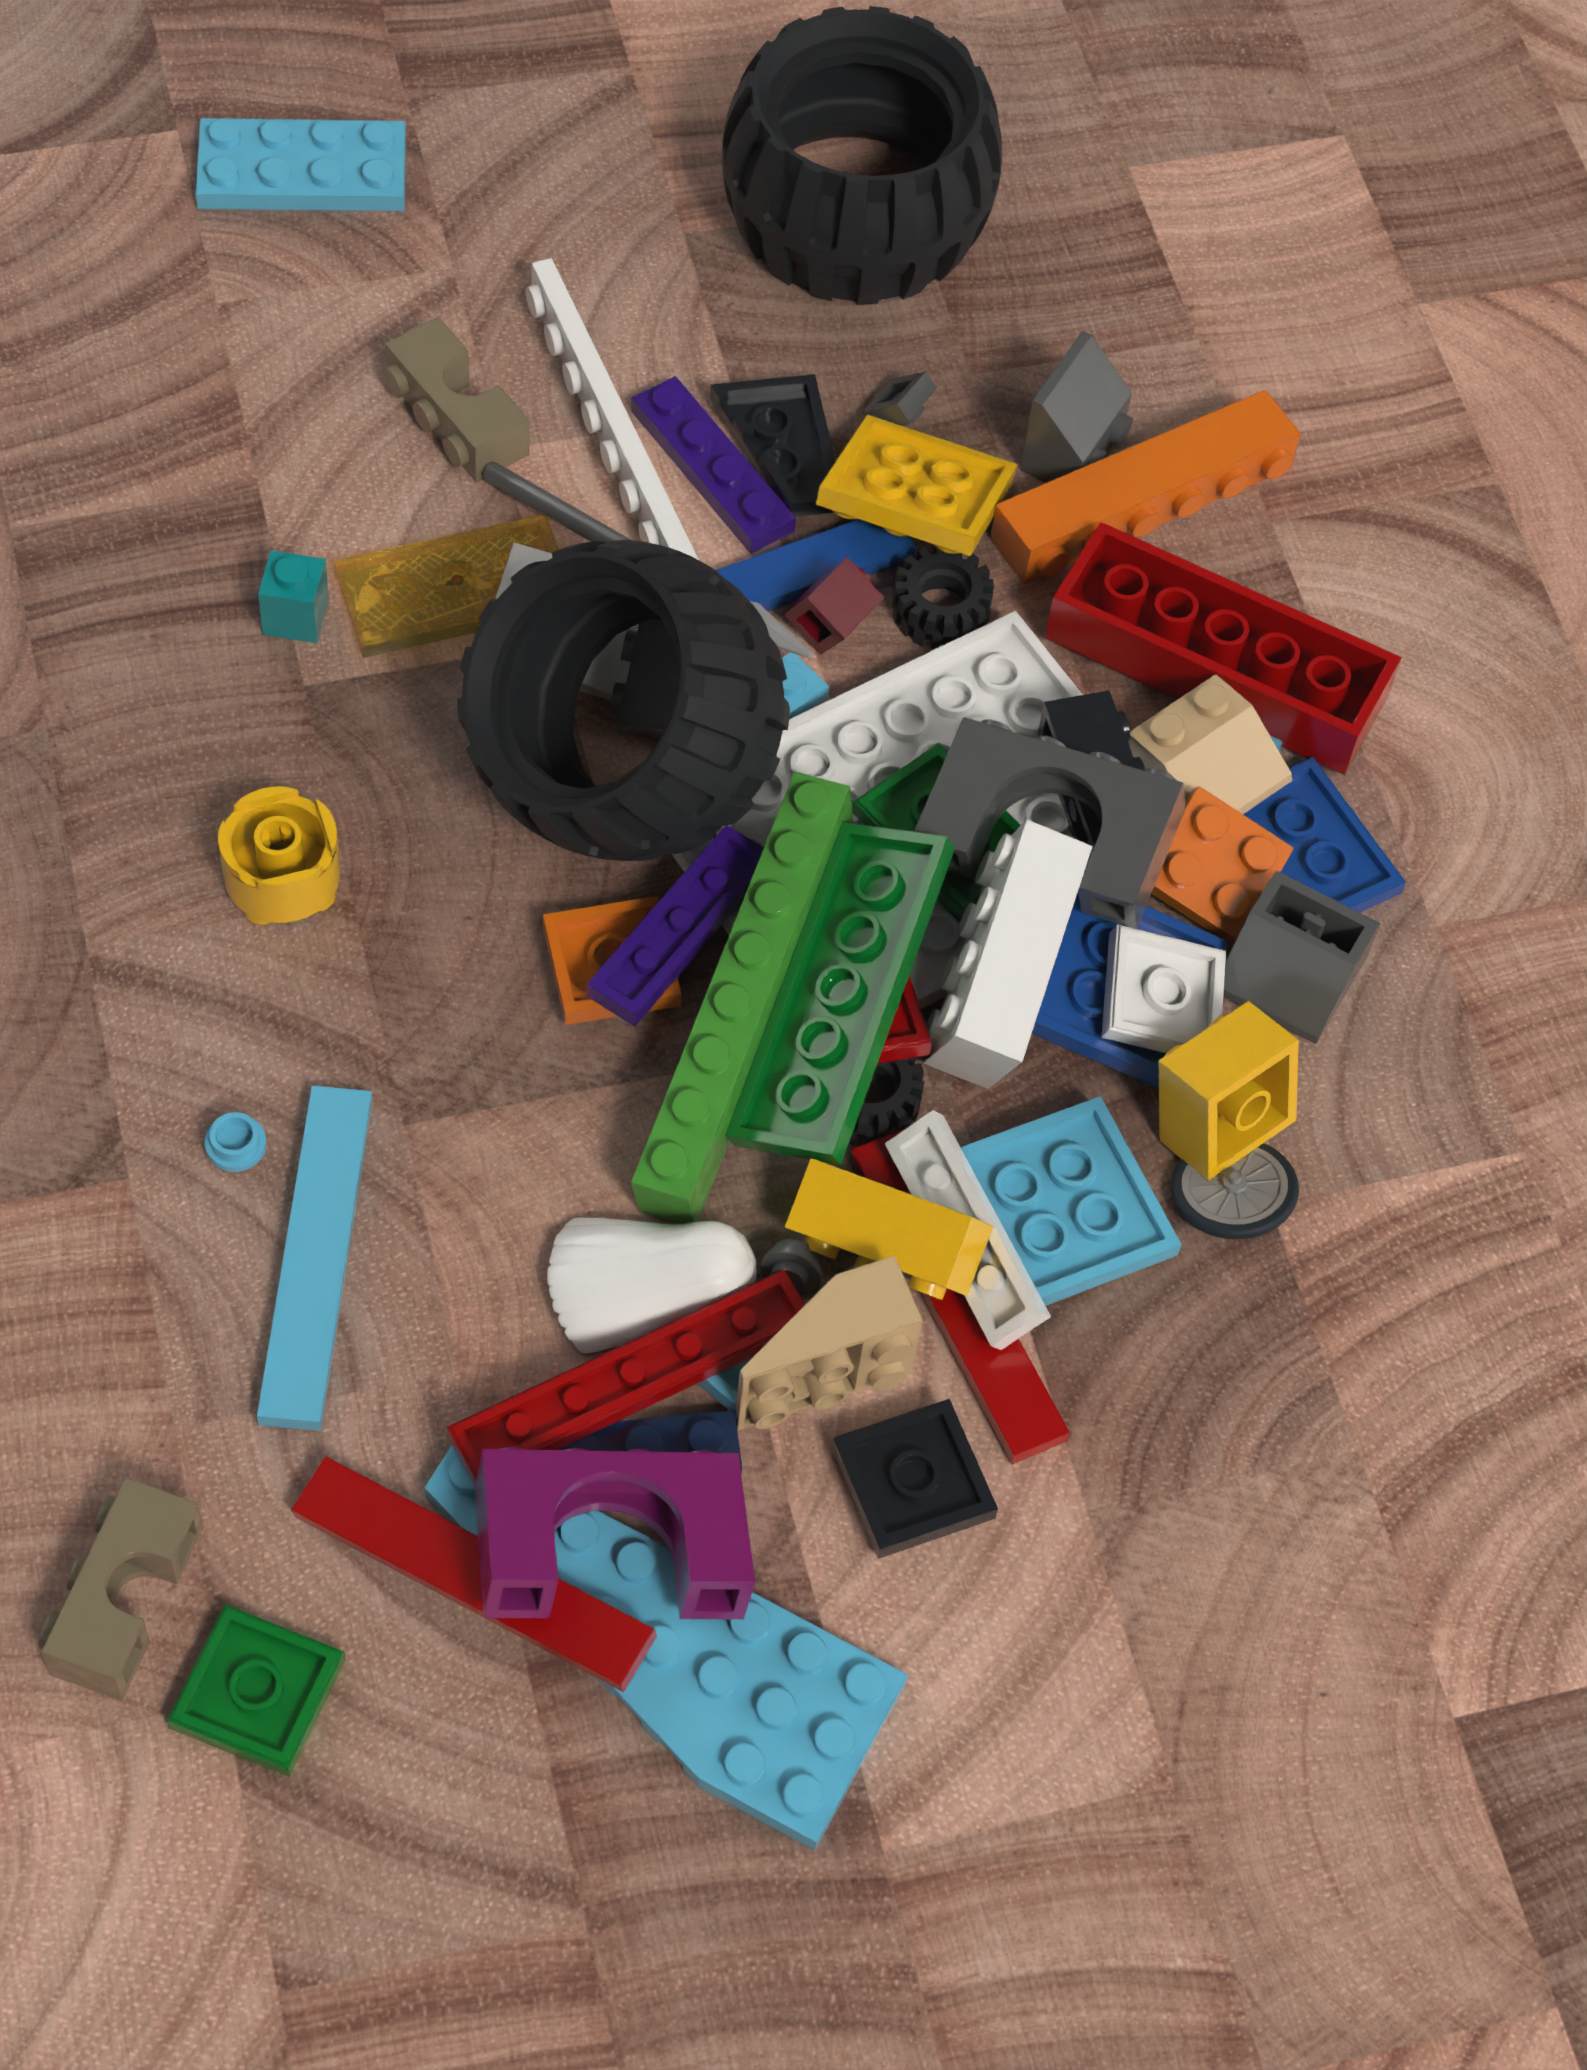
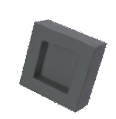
[863,371,937,426]

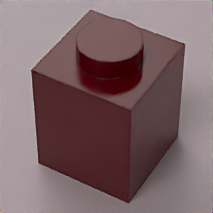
[784,557,884,655]

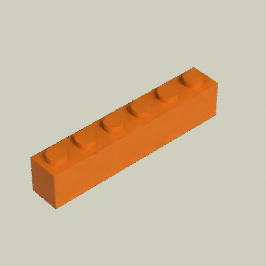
[990,389,1301,584]

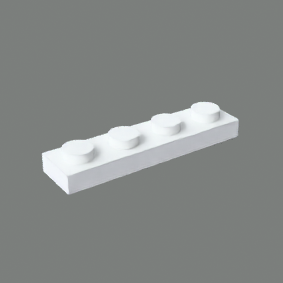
[885,1110,1051,1350]

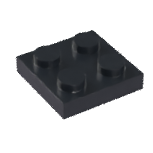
[831,1399,998,1559]

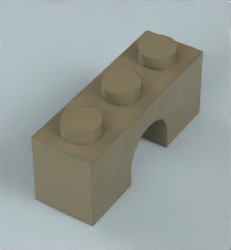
[383,317,530,483]
[39,1477,203,1701]

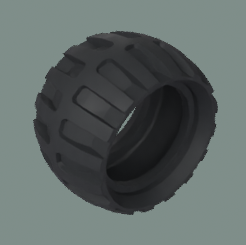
[722,6,1002,305]
[457,540,790,861]

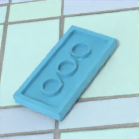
[196,118,406,211]

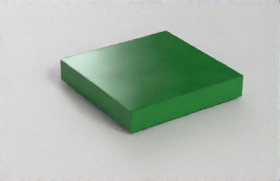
[167,1604,346,1777]

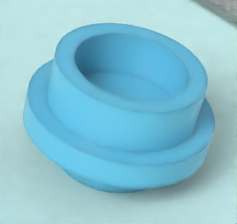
[205,1112,267,1172]

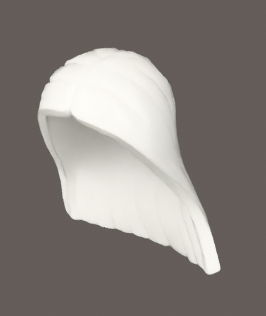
[547,1217,757,1354]

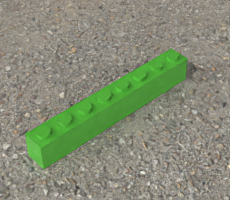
[631,771,854,1224]

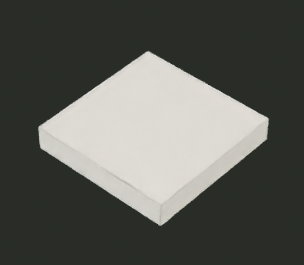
[1101,924,1226,1053]

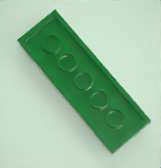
[725,822,955,1165]

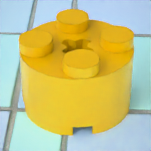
[218,786,341,925]

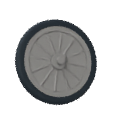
[1171,1143,1299,1239]

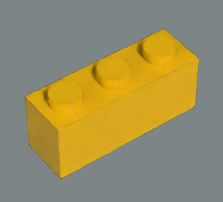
[785,1158,993,1300]

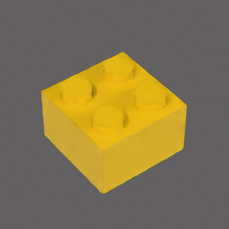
[1158,1001,1299,1181]

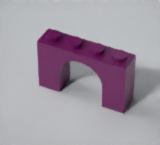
[475,1447,755,1619]

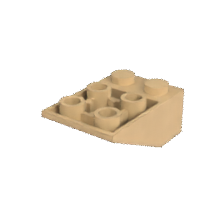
[735,1256,923,1431]

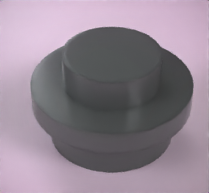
[761,1239,823,1295]

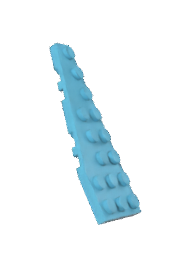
[425,1445,908,1850]

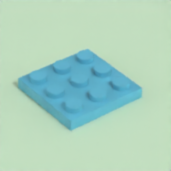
[961,1096,1182,1306]

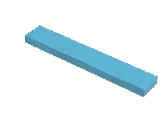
[257,1085,373,1431]

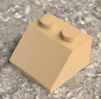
[1129,674,1292,814]

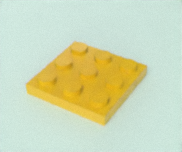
[816,414,1018,557]

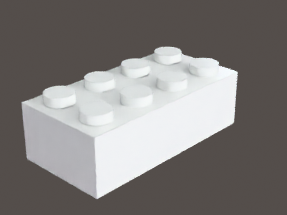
[923,819,1093,1089]

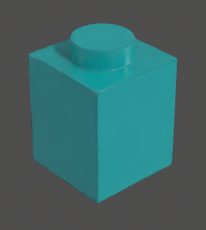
[258,550,329,643]

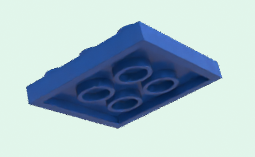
[1032,892,1228,1088]

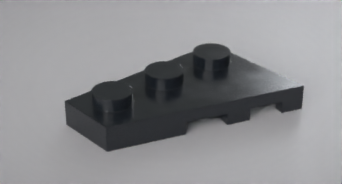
[710,374,835,517]

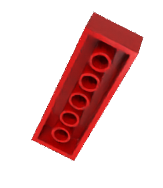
[1045,522,1402,775]

